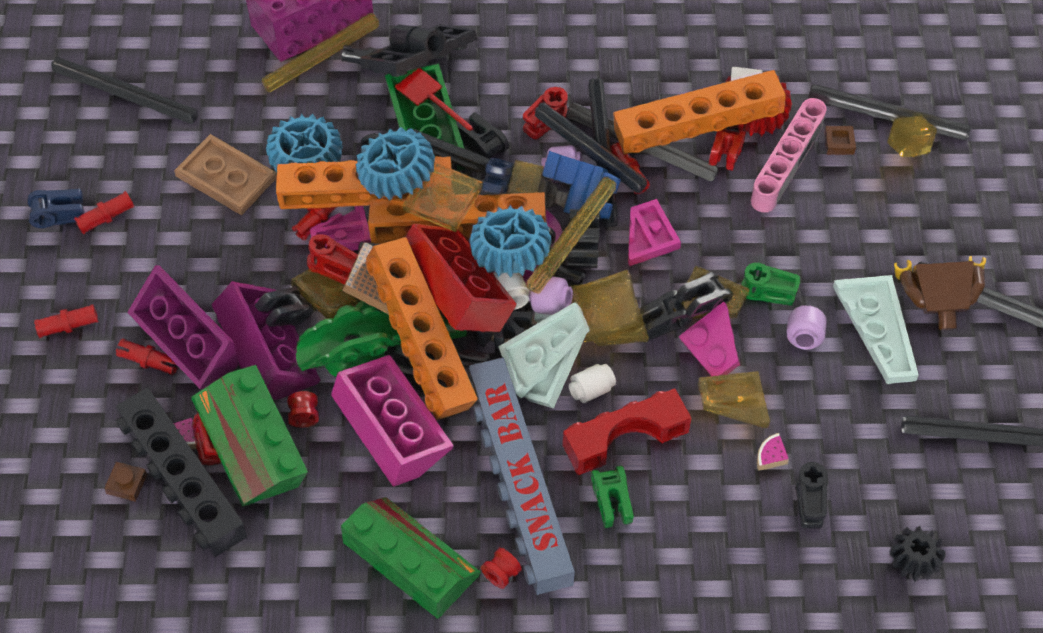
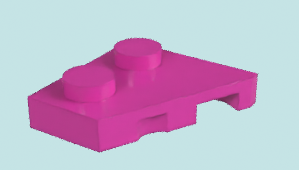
[310,206,371,251]
[679,302,740,383]

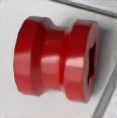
[287,391,319,428]
[481,548,522,589]

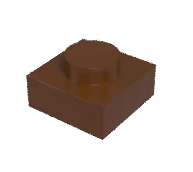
[824,126,856,155]
[104,462,147,502]

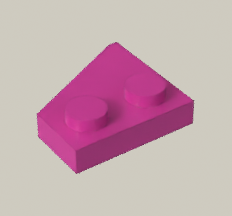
[628,199,681,266]

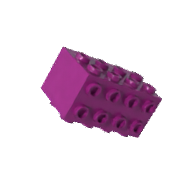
[246,0,375,62]

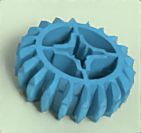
[266,113,343,173]
[355,127,435,200]
[470,205,551,278]

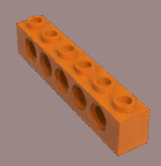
[613,70,786,155]
[276,156,453,209]
[368,192,546,244]
[366,237,478,421]

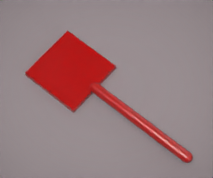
[395,68,473,131]

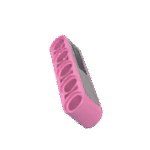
[751,98,827,212]

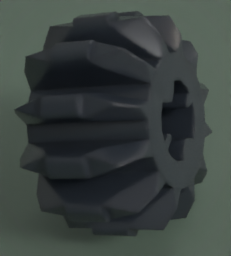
[889,526,946,582]

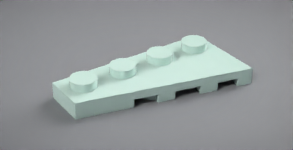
[833,275,919,384]

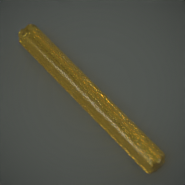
[262,13,379,92]
[527,177,616,294]

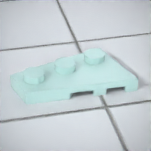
[498,302,590,398]
[524,312,586,408]

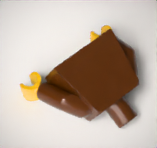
[894,256,986,330]

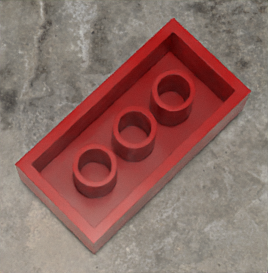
[406,224,517,332]

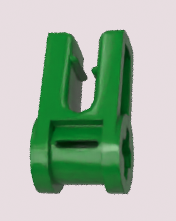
[741,262,800,306]
[591,465,634,528]

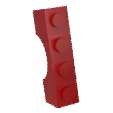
[562,388,692,475]

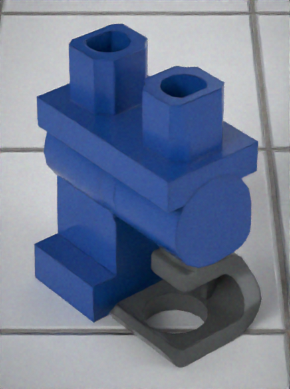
[538,151,621,219]

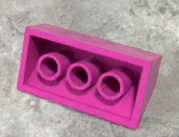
[331,355,454,487]

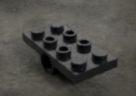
[359,24,478,77]

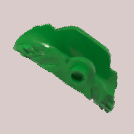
[296,305,401,377]

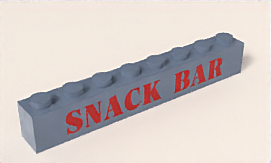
[469,357,575,595]

